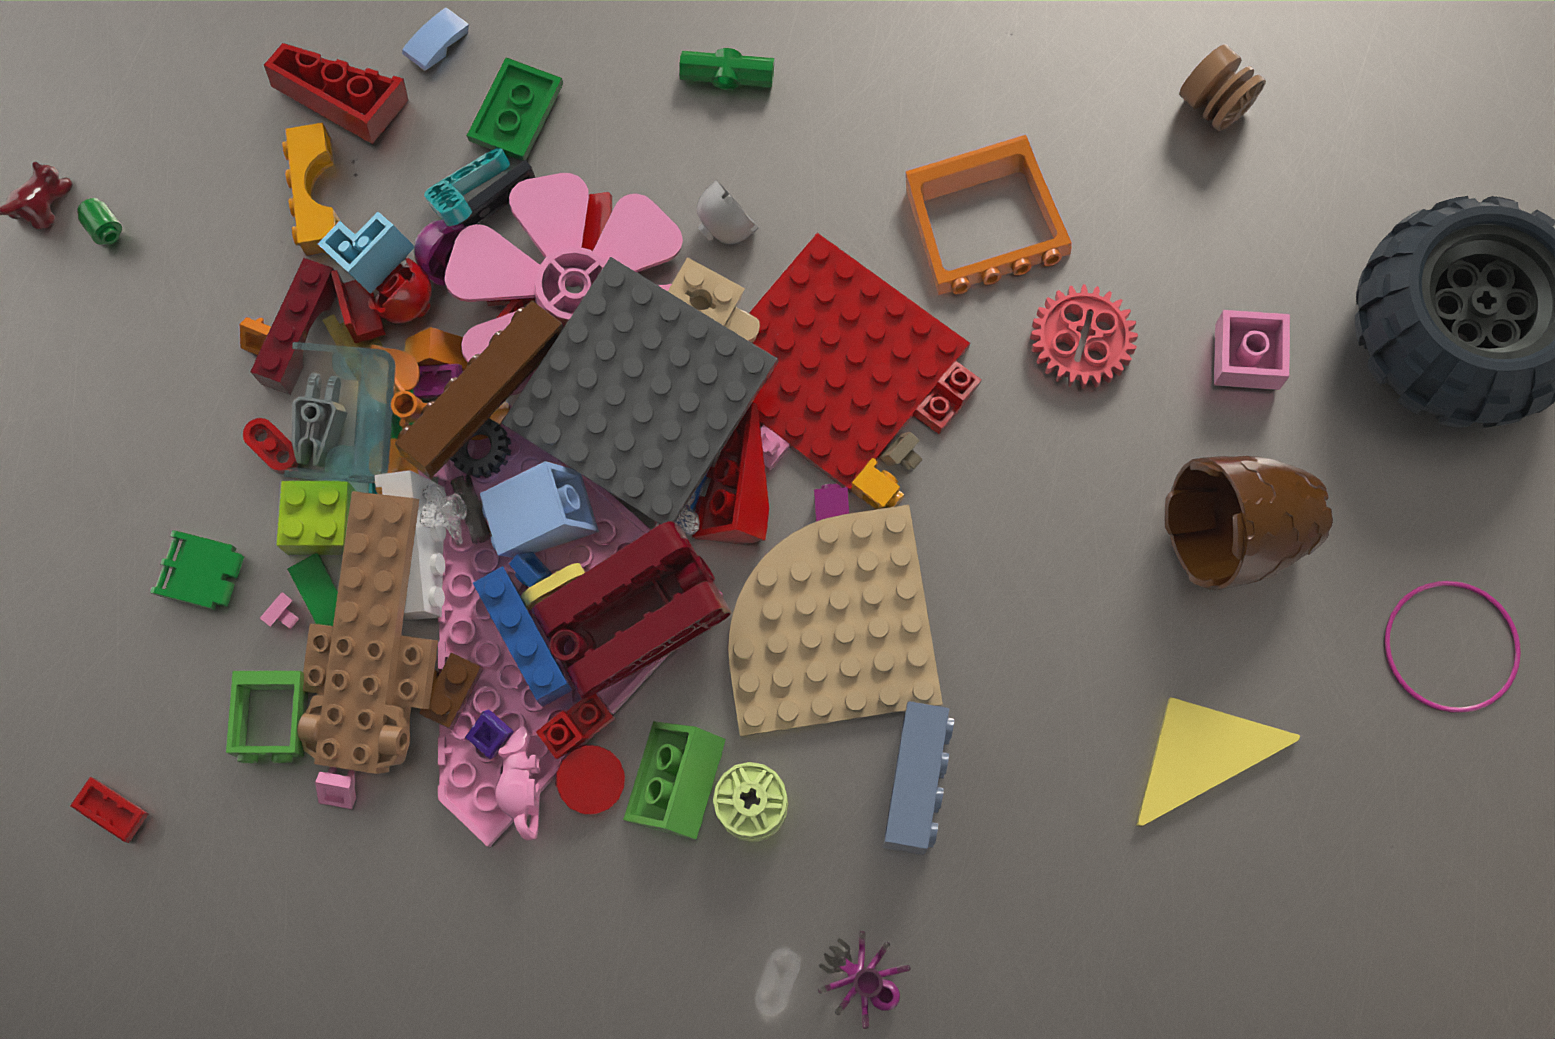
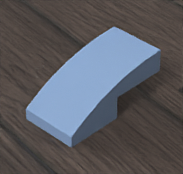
[402,8,469,71]

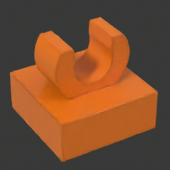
[239,317,271,355]

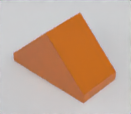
[405,327,467,371]

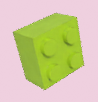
[276,481,357,555]

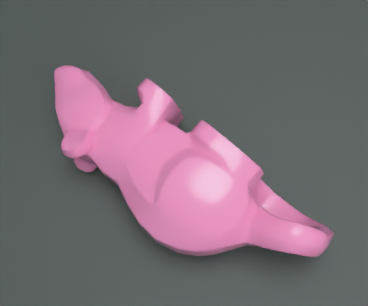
[496,726,540,840]

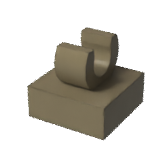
[879,432,923,470]

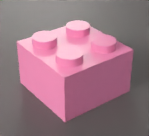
[1214,310,1290,390]

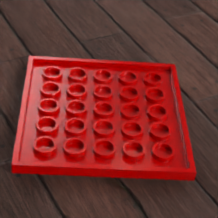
[749,232,970,493]

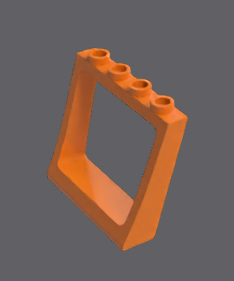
[905,135,1072,295]

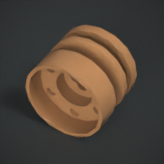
[1179,44,1266,132]

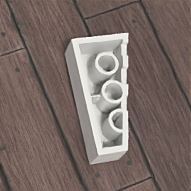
[375,470,447,621]

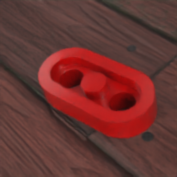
[243,418,299,474]

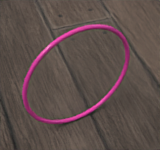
[1385,581,1521,713]

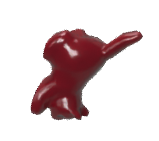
[0,161,73,229]

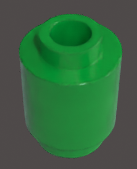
[77,198,122,245]

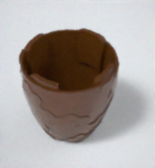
[1164,456,1333,590]

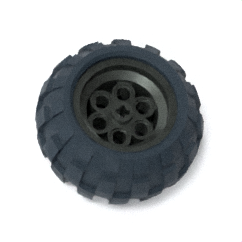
[1355,196,1555,428]

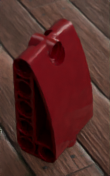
[532,521,732,699]

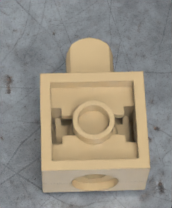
[668,257,760,343]

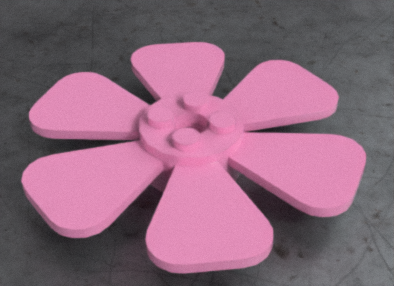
[445,173,683,395]

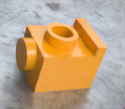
[851,458,905,510]

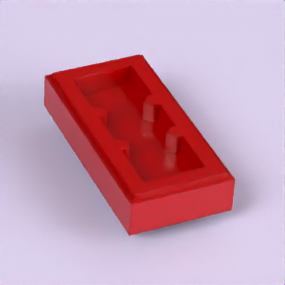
[70,777,149,843]

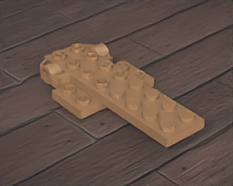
[297,491,438,774]

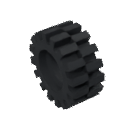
[450,418,512,478]

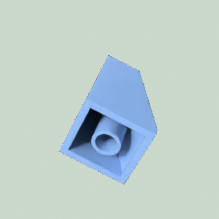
[480,461,599,558]

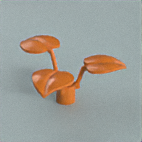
[366,345,510,495]

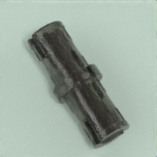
[450,475,492,544]

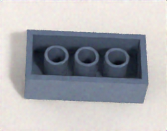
[883,701,954,855]

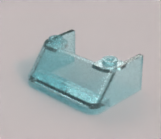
[284,342,396,483]

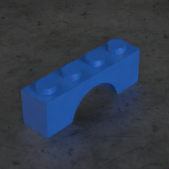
[473,566,572,707]

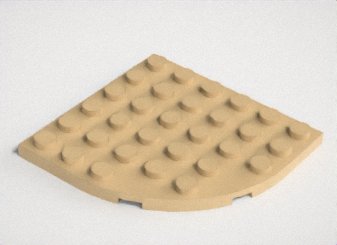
[728,505,943,737]

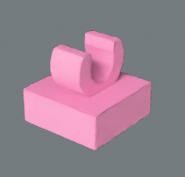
[760,425,790,472]
[260,592,299,629]
[315,767,356,809]

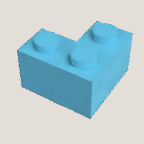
[318,211,415,294]

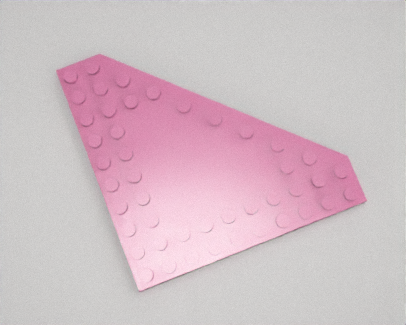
[438,403,724,848]

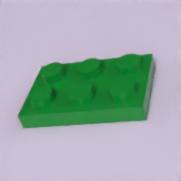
[466,57,563,161]

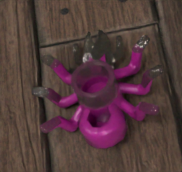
[818,931,911,1029]

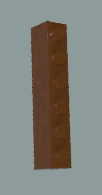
[395,301,563,480]

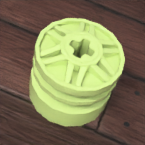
[713,762,788,842]

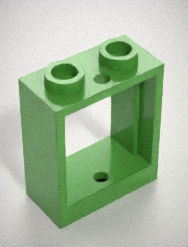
[226,671,309,763]

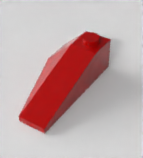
[692,402,770,544]

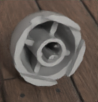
[697,180,759,245]

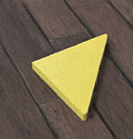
[1136,697,1300,827]

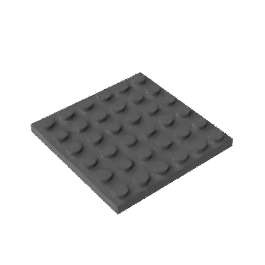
[502,257,779,524]

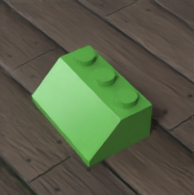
[623,721,726,840]

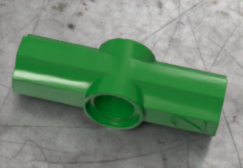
[679,48,775,90]

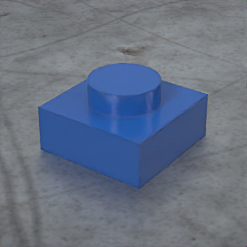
[508,552,552,587]

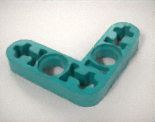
[424,148,510,226]

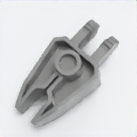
[292,373,348,467]

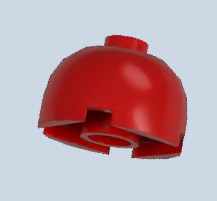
[368,258,432,324]

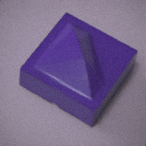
[465,709,514,759]

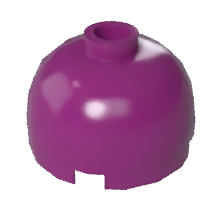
[413,219,466,286]

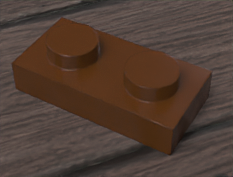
[419,653,483,730]

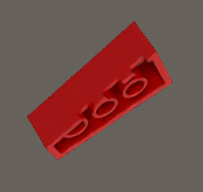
[264,43,409,144]

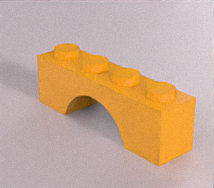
[282,122,340,256]

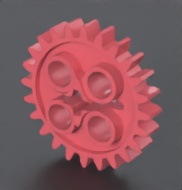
[1030,284,1138,389]

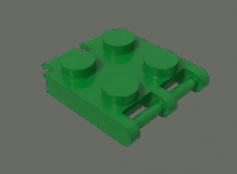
[150,530,245,611]

